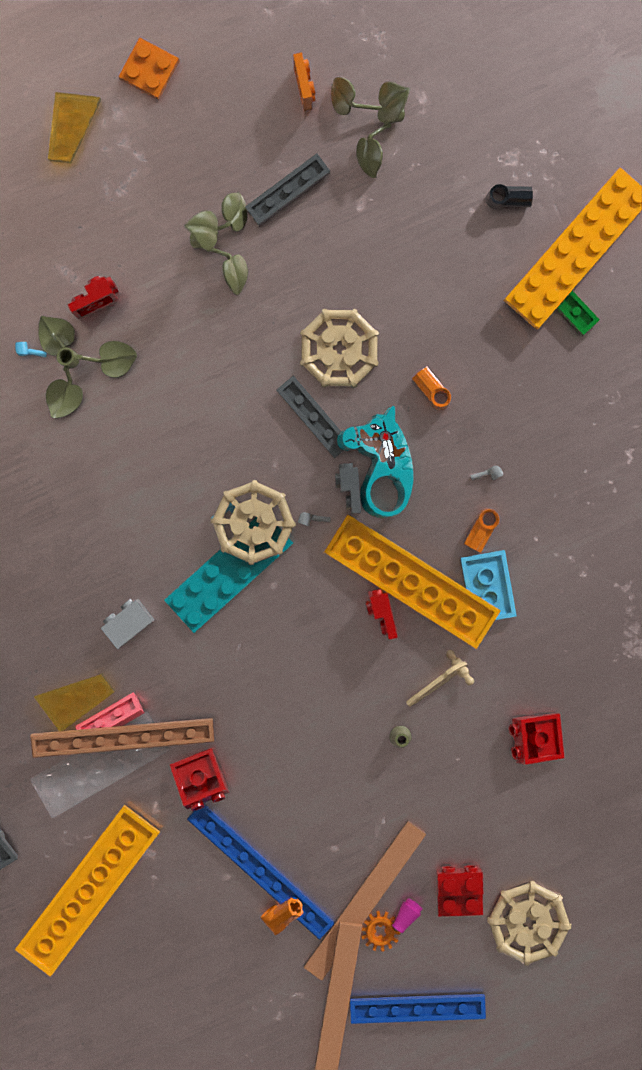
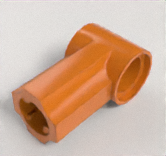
[412,367,451,410]
[464,508,499,553]
[260,898,303,935]

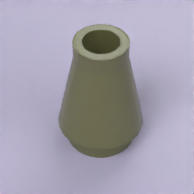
[389,726,412,748]

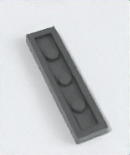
[245,153,330,226]
[276,375,344,459]

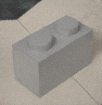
[101,599,155,649]

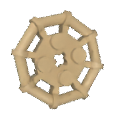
[300,308,379,388]
[211,480,296,565]
[487,881,572,966]

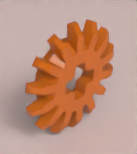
[361,911,401,952]

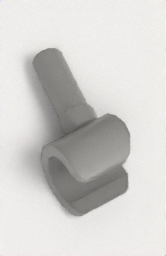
[471,466,503,480]
[298,512,331,526]

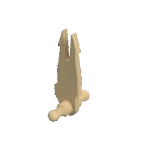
[406,650,474,707]

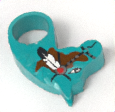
[337,406,413,518]

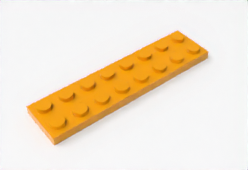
[503,167,642,330]
[324,514,501,649]
[15,804,160,977]

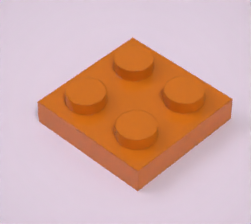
[118,37,180,100]
[293,52,316,111]

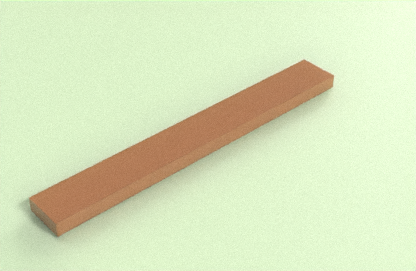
[30,718,214,758]
[304,820,426,981]
[314,921,362,1070]

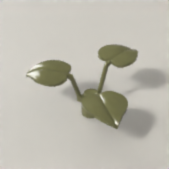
[331,77,410,178]
[184,192,248,295]
[38,316,137,418]

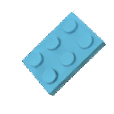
[460,550,517,620]

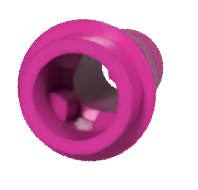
[392,898,423,933]

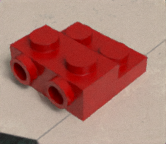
[67,276,119,319]
[365,589,398,640]
[509,713,565,765]
[170,748,229,811]
[436,865,484,917]

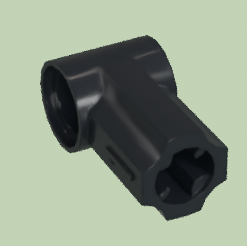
[486,184,533,209]

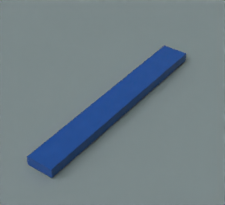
[187,803,334,940]

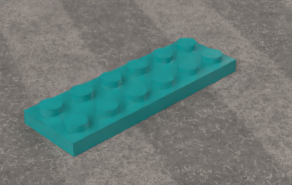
[164,517,293,633]

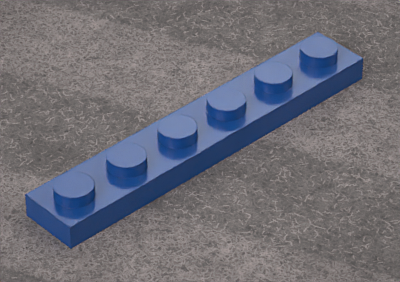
[350,994,486,1024]

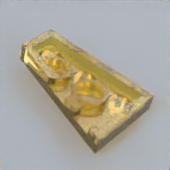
[48,92,101,164]
[34,674,116,731]

